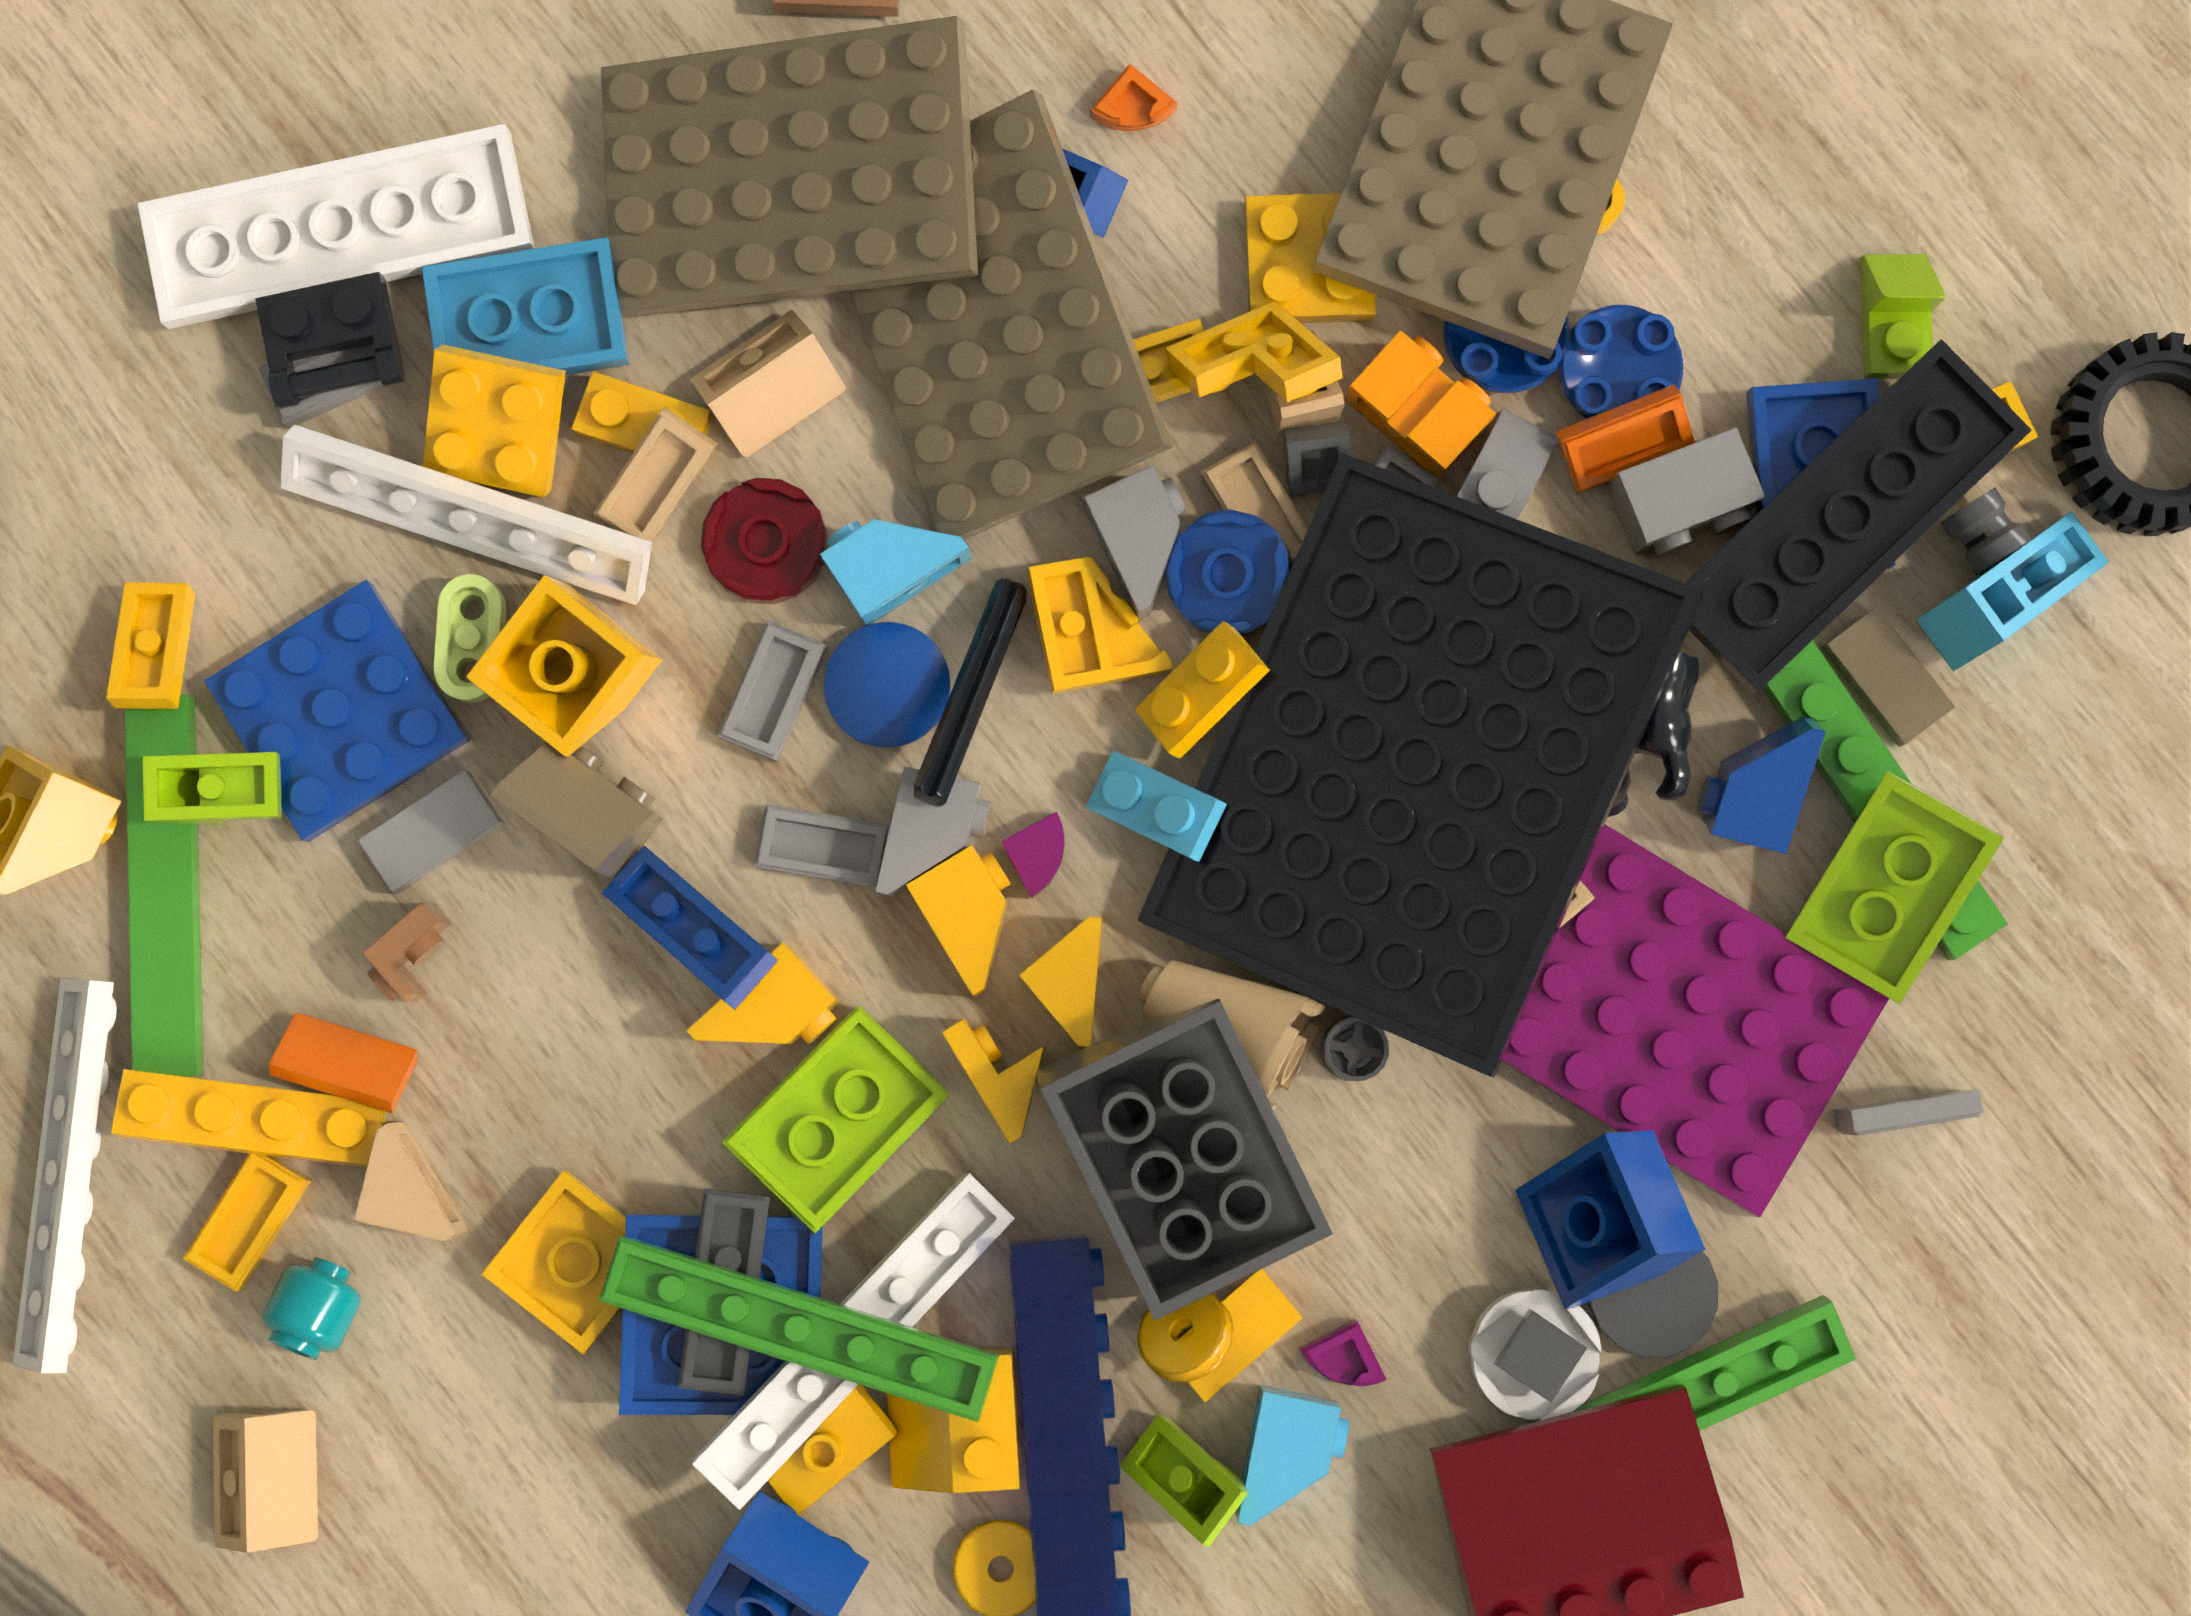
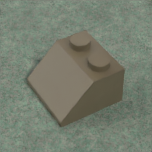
[489,742,663,879]

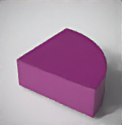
[1001,812,1065,899]
[1299,1319,1387,1387]

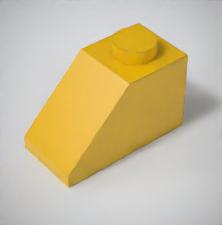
[906,845,1011,998]
[686,942,841,1045]

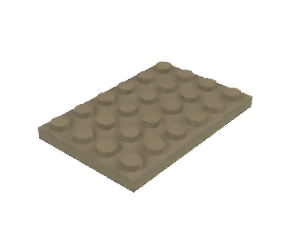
[1312,0,1673,359]
[601,16,978,318]
[850,89,1173,540]

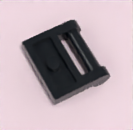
[255,272,405,409]

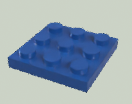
[204,580,470,842]
[619,1214,823,1415]

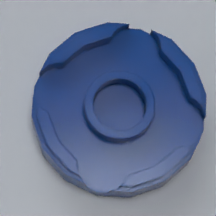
[1165,509,1292,635]

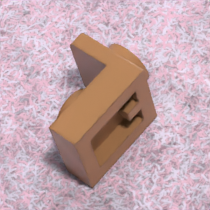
[362,902,452,1002]

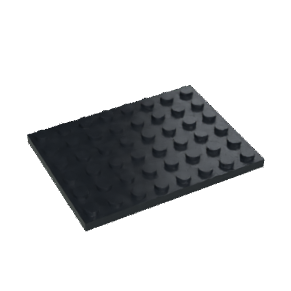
[1137,453,1703,1078]

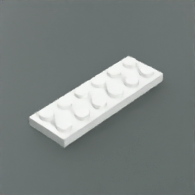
[137,124,535,329]

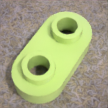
[434,574,506,703]

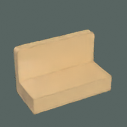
[689,310,846,457]
[213,1409,318,1553]

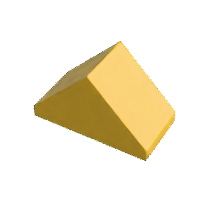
[1019,916,1102,1047]

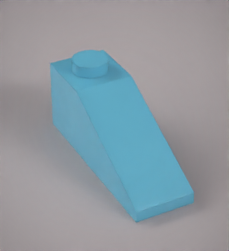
[1916,511,2109,671]

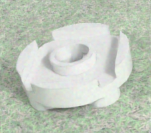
[1468,1287,1601,1420]

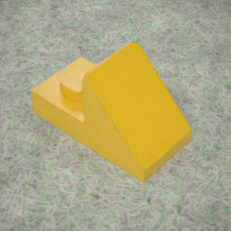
[942,1019,1044,1144]

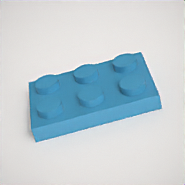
[422,237,630,375]

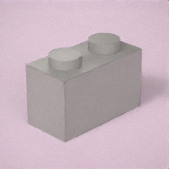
[1607,427,1766,557]

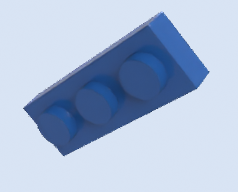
[602,845,778,1010]

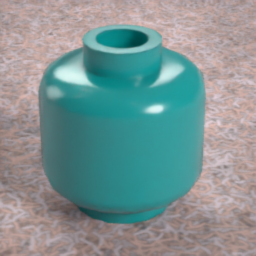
[262,1257,361,1360]

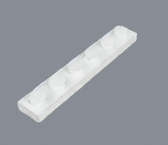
[281,424,652,605]
[13,978,116,1373]
[690,1172,1015,1510]

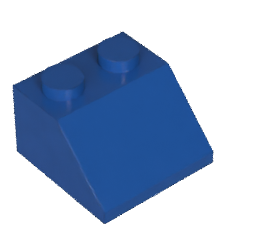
[1515,1130,1706,1309]
[685,1491,870,1616]

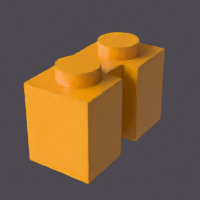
[1345,330,1496,482]

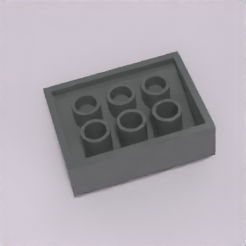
[1036,998,1333,1321]

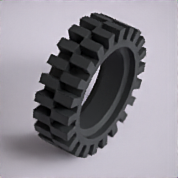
[2050,332,2191,536]

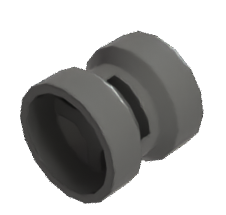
[1940,487,2031,575]
[1320,1017,1389,1081]

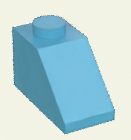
[820,519,972,626]
[1235,1385,1349,1526]

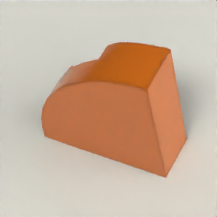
[1090,64,1177,131]

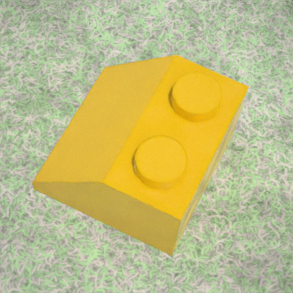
[466,575,663,757]
[887,1347,1022,1493]

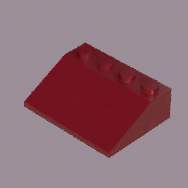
[1430,1385,1744,1616]

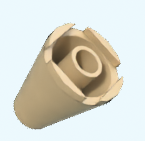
[1138,960,1326,1111]

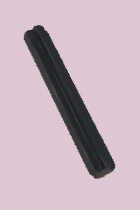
[913,578,1027,807]

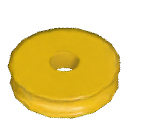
[1136,1293,1234,1383]
[952,1520,1049,1616]

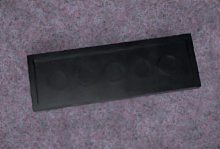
[1685,339,2032,696]

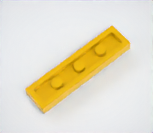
[111,1069,387,1168]

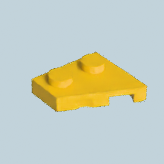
[1026,556,1173,695]

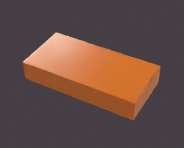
[1555,384,1695,494]
[269,1012,418,1113]

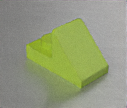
[1860,254,1945,379]
[143,752,282,825]
[1120,1414,1248,1547]

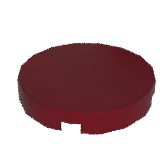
[701,478,828,604]

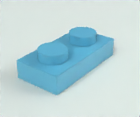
[1085,750,1227,862]

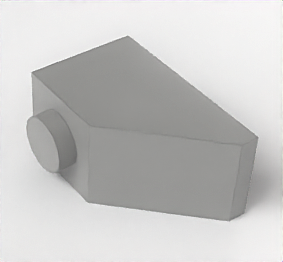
[1456,409,1558,519]
[1084,465,1186,621]
[875,766,991,899]

